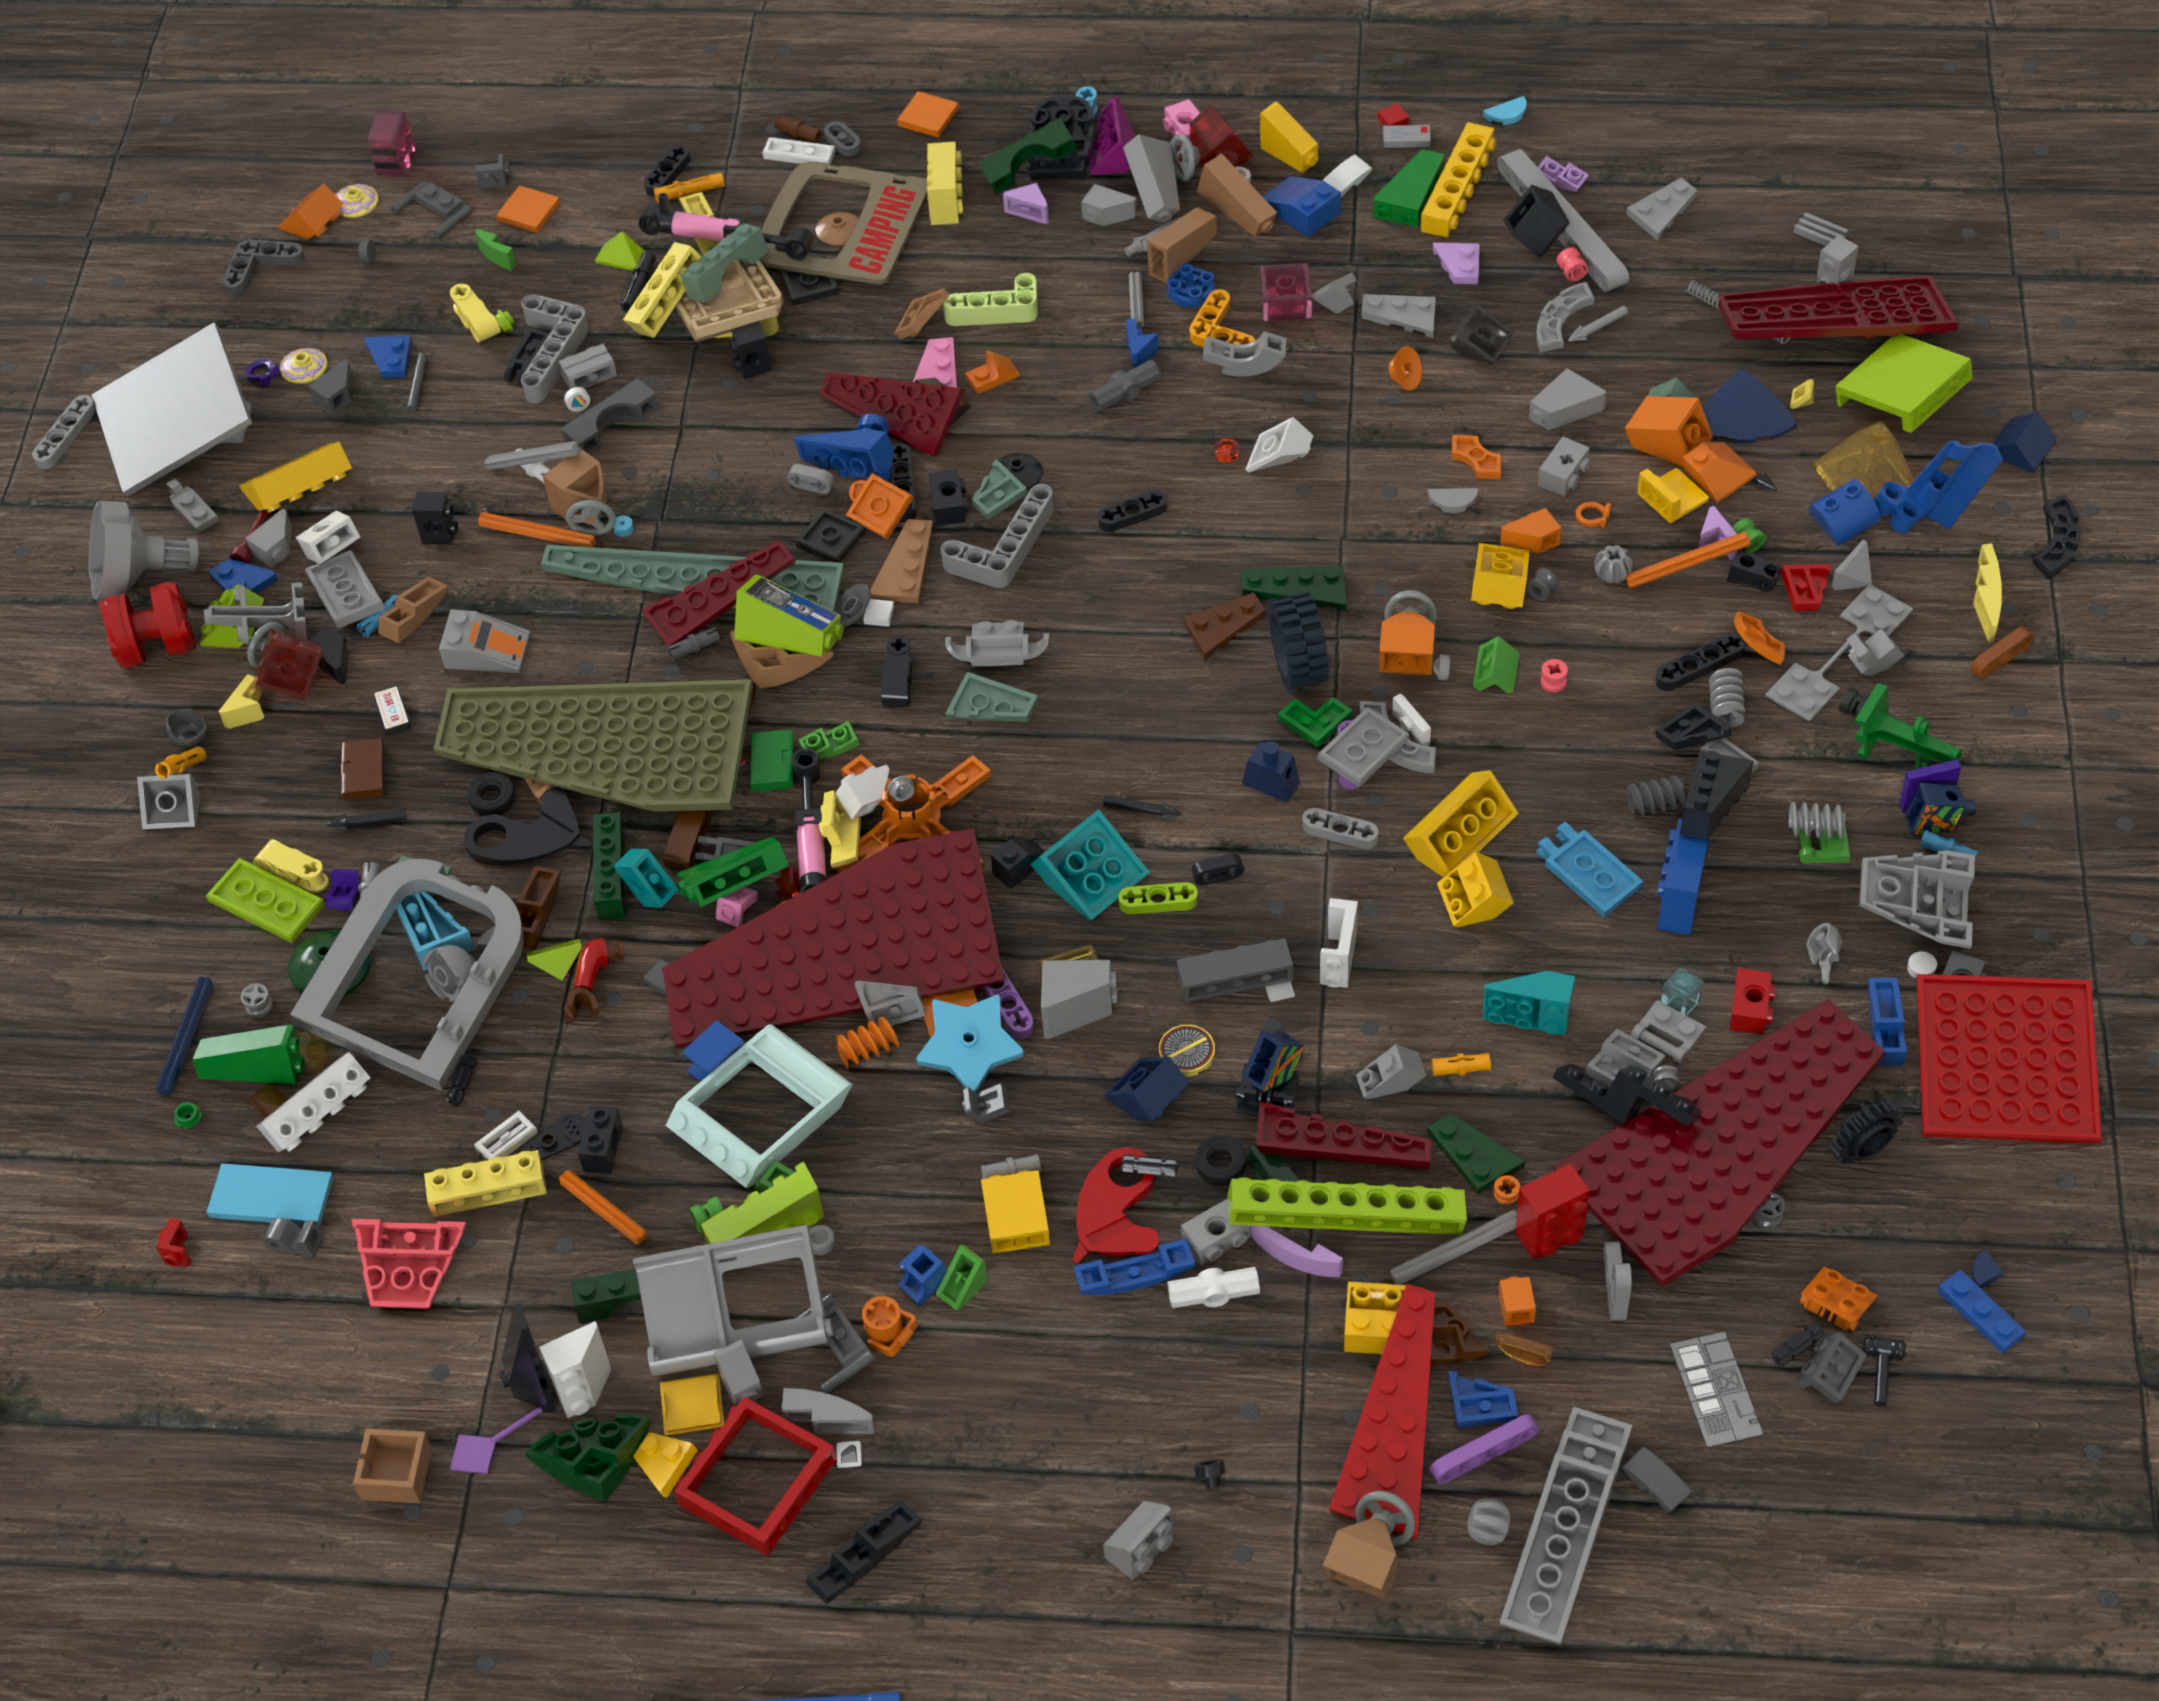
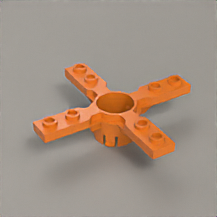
[835,755,991,873]

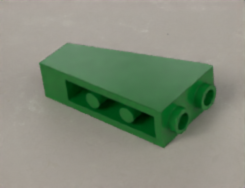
[1373,149,1445,227]
[677,837,789,907]
[193,1025,305,1084]

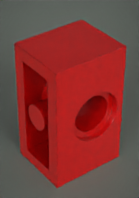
[1729,968,1776,1035]

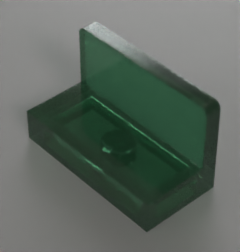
[1248,1144,1299,1202]

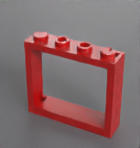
[674,1397,837,1556]

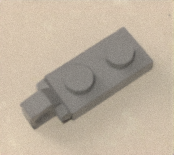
[166,479,219,534]

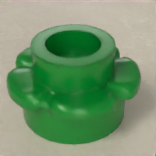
[174,1102,202,1129]

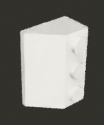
[539,1321,611,1418]

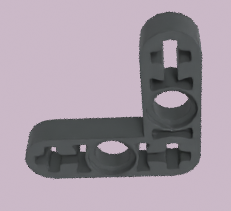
[223,240,305,296]

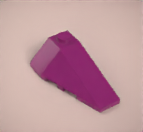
[1089,96,1136,175]

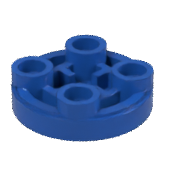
[1167,264,1215,307]

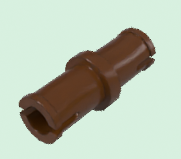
[774,115,822,143]

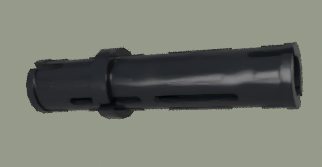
[620,251,656,313]

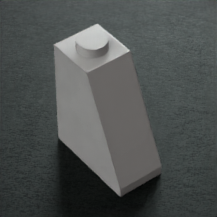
[1529,368,1607,430]

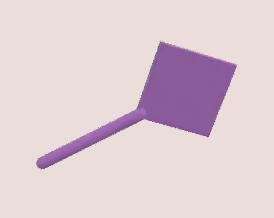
[450,1407,543,1474]

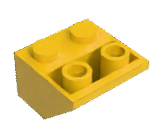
[1437,852,1514,927]
[1344,1282,1406,1354]

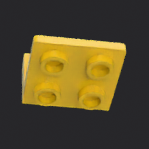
[1637,468,1709,524]

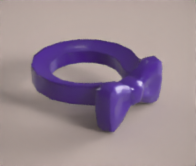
[245,359,281,387]

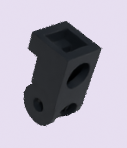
[1727,549,1781,592]

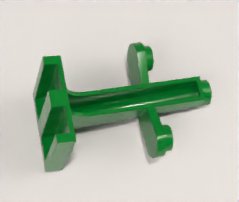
[1855,683,1962,770]

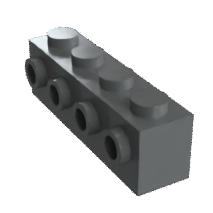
[1176,938,1293,1003]

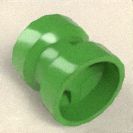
[1733,518,1766,553]
[689,1196,724,1234]

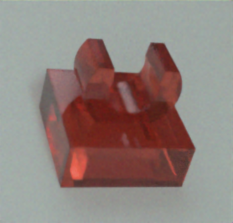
[775,863,800,899]

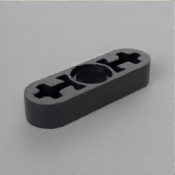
[644,145,690,196]
[1098,491,1167,532]

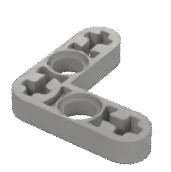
[1603,1241,1631,1321]

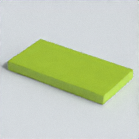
[206,858,326,943]

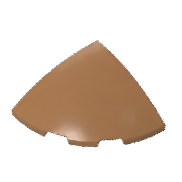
[730,631,833,689]

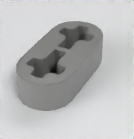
[787,464,835,494]

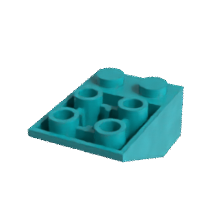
[1482,971,1575,1035]

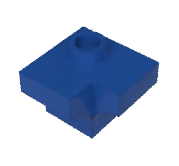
[897,1245,947,1307]

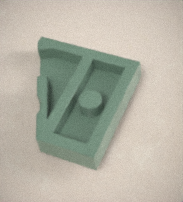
[972,460,1027,520]

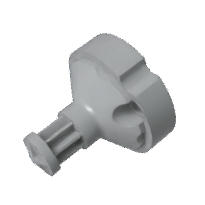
[89,501,200,600]

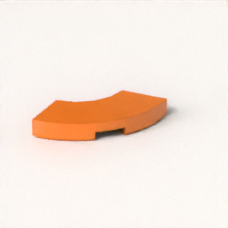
[1734,611,1785,665]

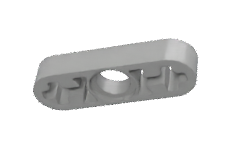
[1302,808,1378,849]

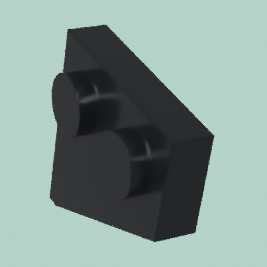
[1655,703,1731,750]

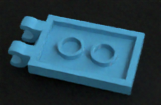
[1536,822,1643,918]

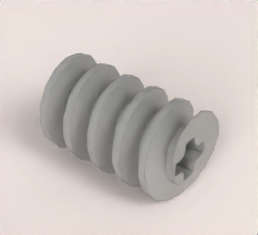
[1709,668,1745,728]
[1788,802,1846,840]

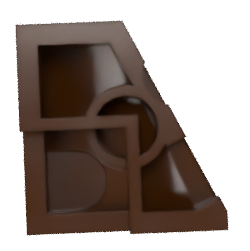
[1430,1302,1489,1366]

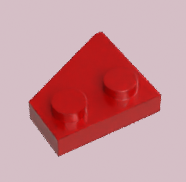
[1781,564,1831,611]

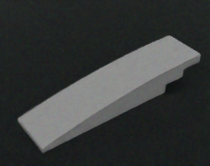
[1499,1407,1632,1645]

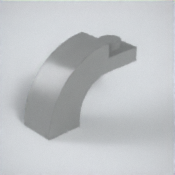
[1203,331,1286,376]

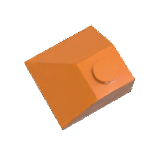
[1683,442,1757,504]

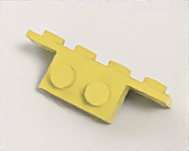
[819,790,861,868]

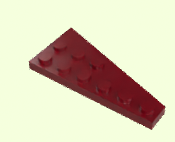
[819,372,966,457]

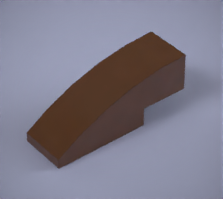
[516,866,561,948]

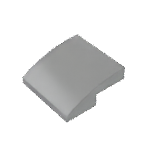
[1585,1029,1666,1088]

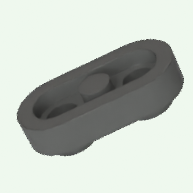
[824,122,861,156]

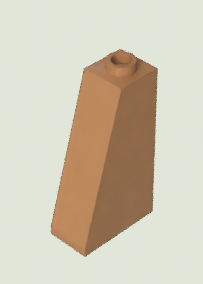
[1197,154,1277,237]
[1147,207,1217,284]

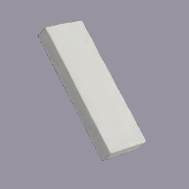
[763,137,836,165]

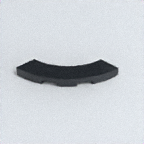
[2032,494,2081,580]

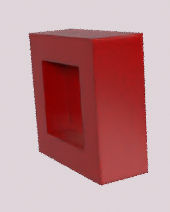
[1377,103,1409,126]

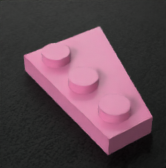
[913,337,957,388]

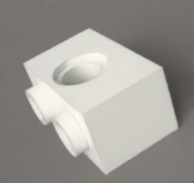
[296,511,360,564]

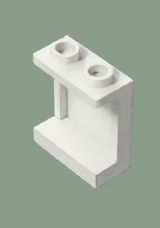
[1320,898,1358,988]

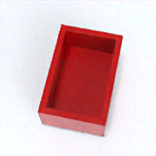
[1515,1163,1590,1261]

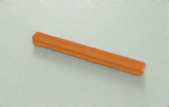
[478,512,596,548]
[1626,532,1750,588]

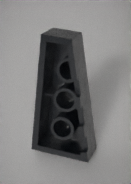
[1680,751,1754,840]

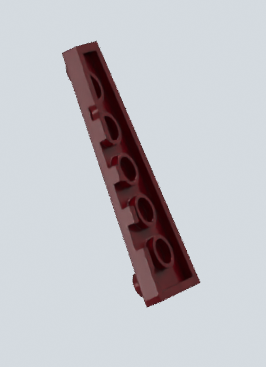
[641,540,796,646]
[1256,1102,1431,1169]

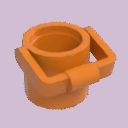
[862,1296,918,1357]

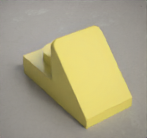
[219,674,264,729]

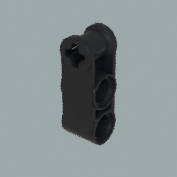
[881,636,912,706]

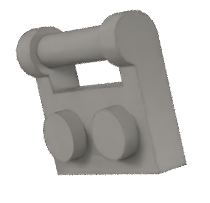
[1630,1000,1706,1065]

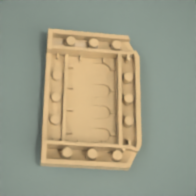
[675,259,783,342]

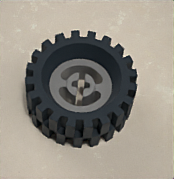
[1267,592,1329,690]

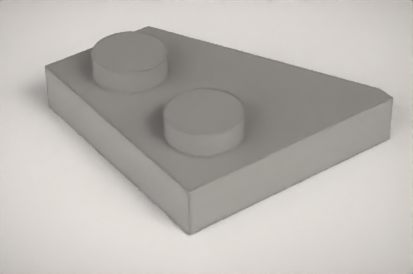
[855,981,926,1026]

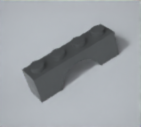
[561,378,659,455]

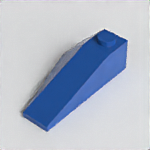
[793,429,894,482]

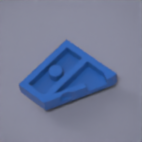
[364,336,412,378]
[208,558,278,594]
[1448,1371,1518,1428]

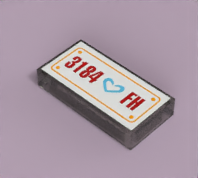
[373,685,412,736]

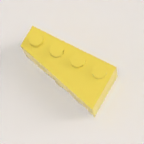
[927,142,963,225]

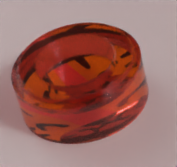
[1215,438,1240,463]

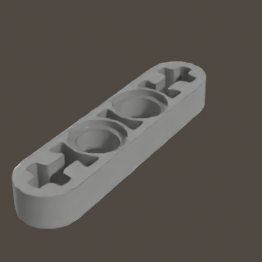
[32,395,96,469]

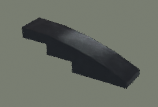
[806,1500,922,1604]

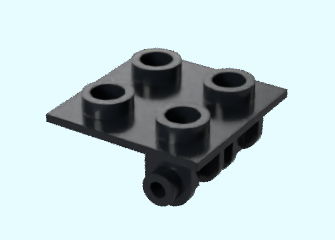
[1235,1064,1300,1116]

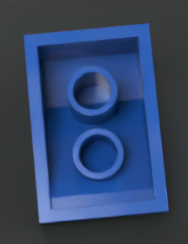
[1262,176,1341,237]

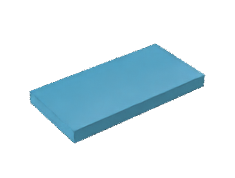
[206,1164,334,1226]

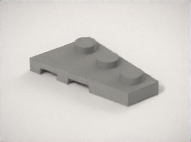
[1626,177,1697,241]

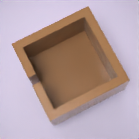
[353,1428,432,1504]

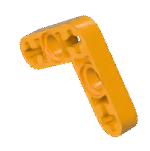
[1189,289,1255,347]

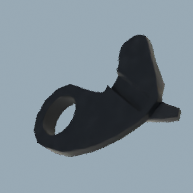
[464,788,592,865]

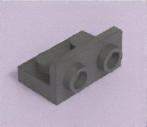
[1798,1332,1867,1404]

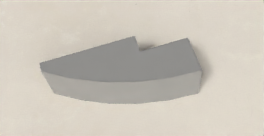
[782,1388,875,1434]

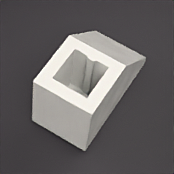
[835,765,889,820]

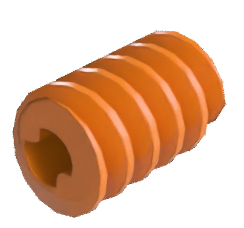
[837,1017,900,1070]

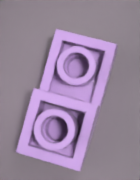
[1538,156,1589,192]

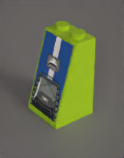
[734,574,843,657]

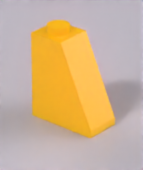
[1260,101,1318,173]

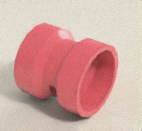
[1557,247,1588,282]

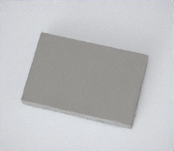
[1317,706,1409,787]

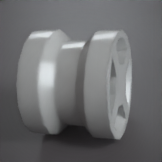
[241,983,273,1018]

